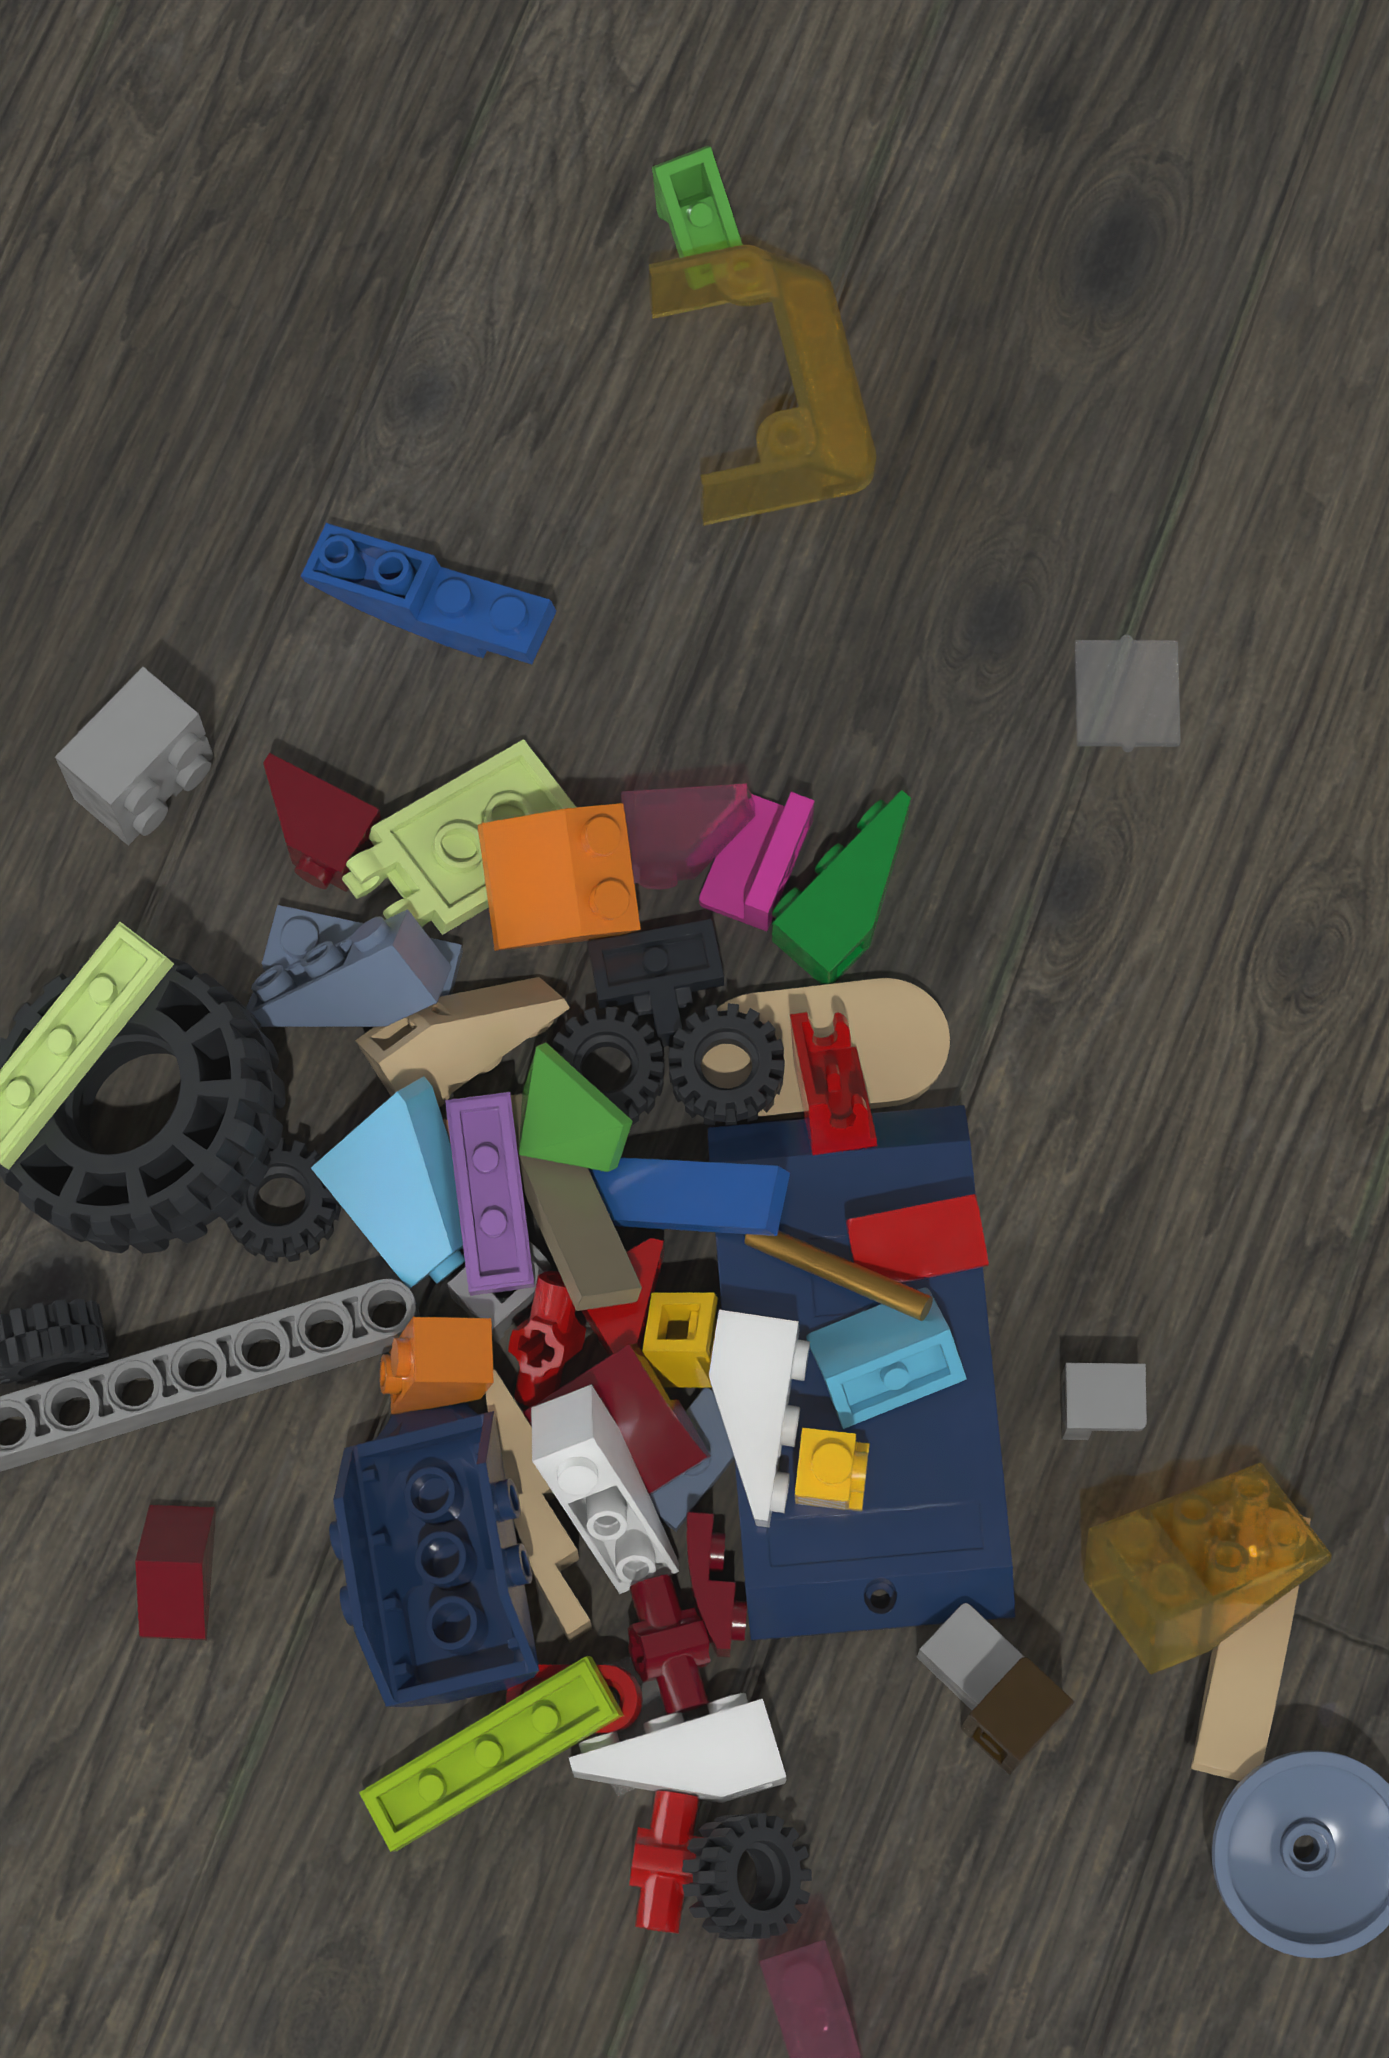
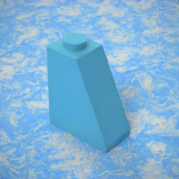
[311,1076,465,1289]

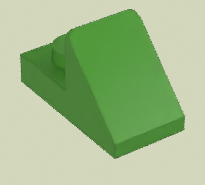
[652,146,748,283]

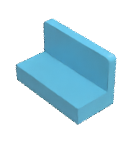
[806,1288,967,1429]

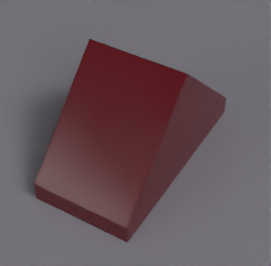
[135,1505,216,1641]

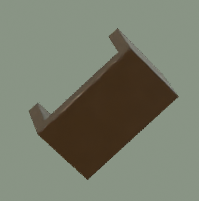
[961,1657,1075,1775]

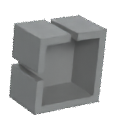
[55,667,214,846]

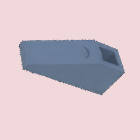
[246,909,452,1027]

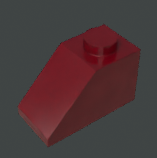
[263,753,382,892]

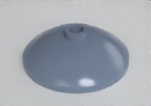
[1212,1750,1389,1958]

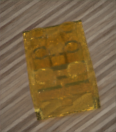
[1083,1462,1332,1675]

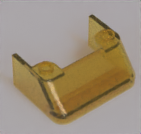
[648,245,876,526]

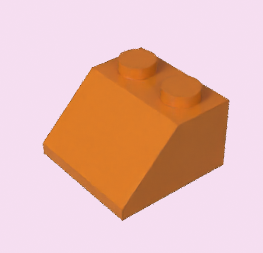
[478,803,641,951]

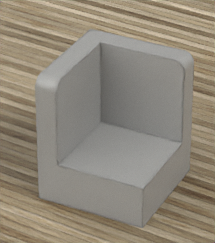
[1061,1363,1147,1440]
[917,1603,1024,1710]

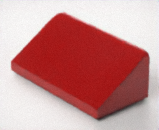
[846,1194,989,1283]

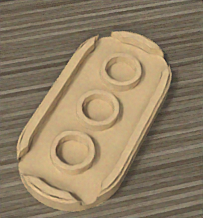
[701,978,950,1122]

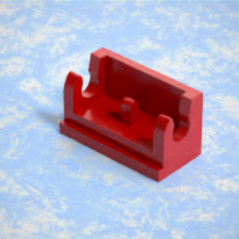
[790,1012,877,1155]

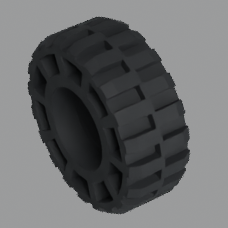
[0,956,285,1254]

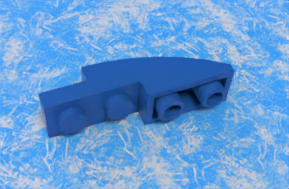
[301,523,557,665]

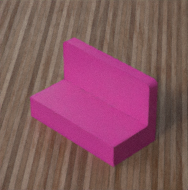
[699,792,815,932]

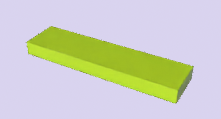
[359,1656,624,1852]

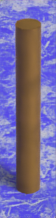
[745,1230,933,1321]

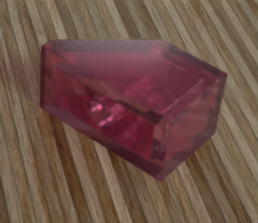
[621,784,755,889]
[758,1940,861,2058]

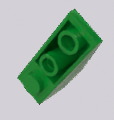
[772,790,911,985]

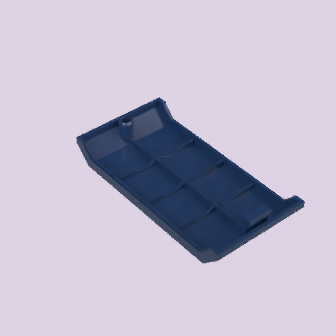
[707,1105,1016,1641]

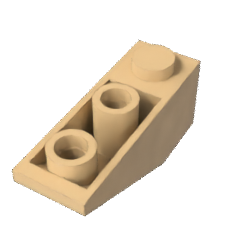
[355,977,570,1107]

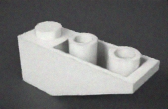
[709,1310,810,1528]
[531,1385,679,1594]
[569,1693,786,1803]

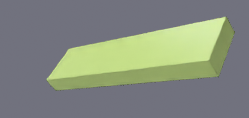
[0,922,174,1170]

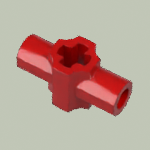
[508,1271,586,1407]
[629,1790,704,1934]

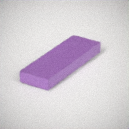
[445,1092,535,1296]

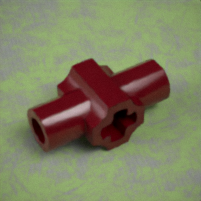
[627,1574,711,1715]

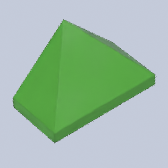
[519,1042,633,1172]

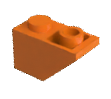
[380,1317,494,1414]

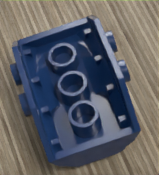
[329,1402,539,1707]

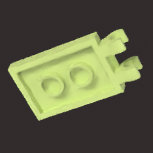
[342,739,576,935]

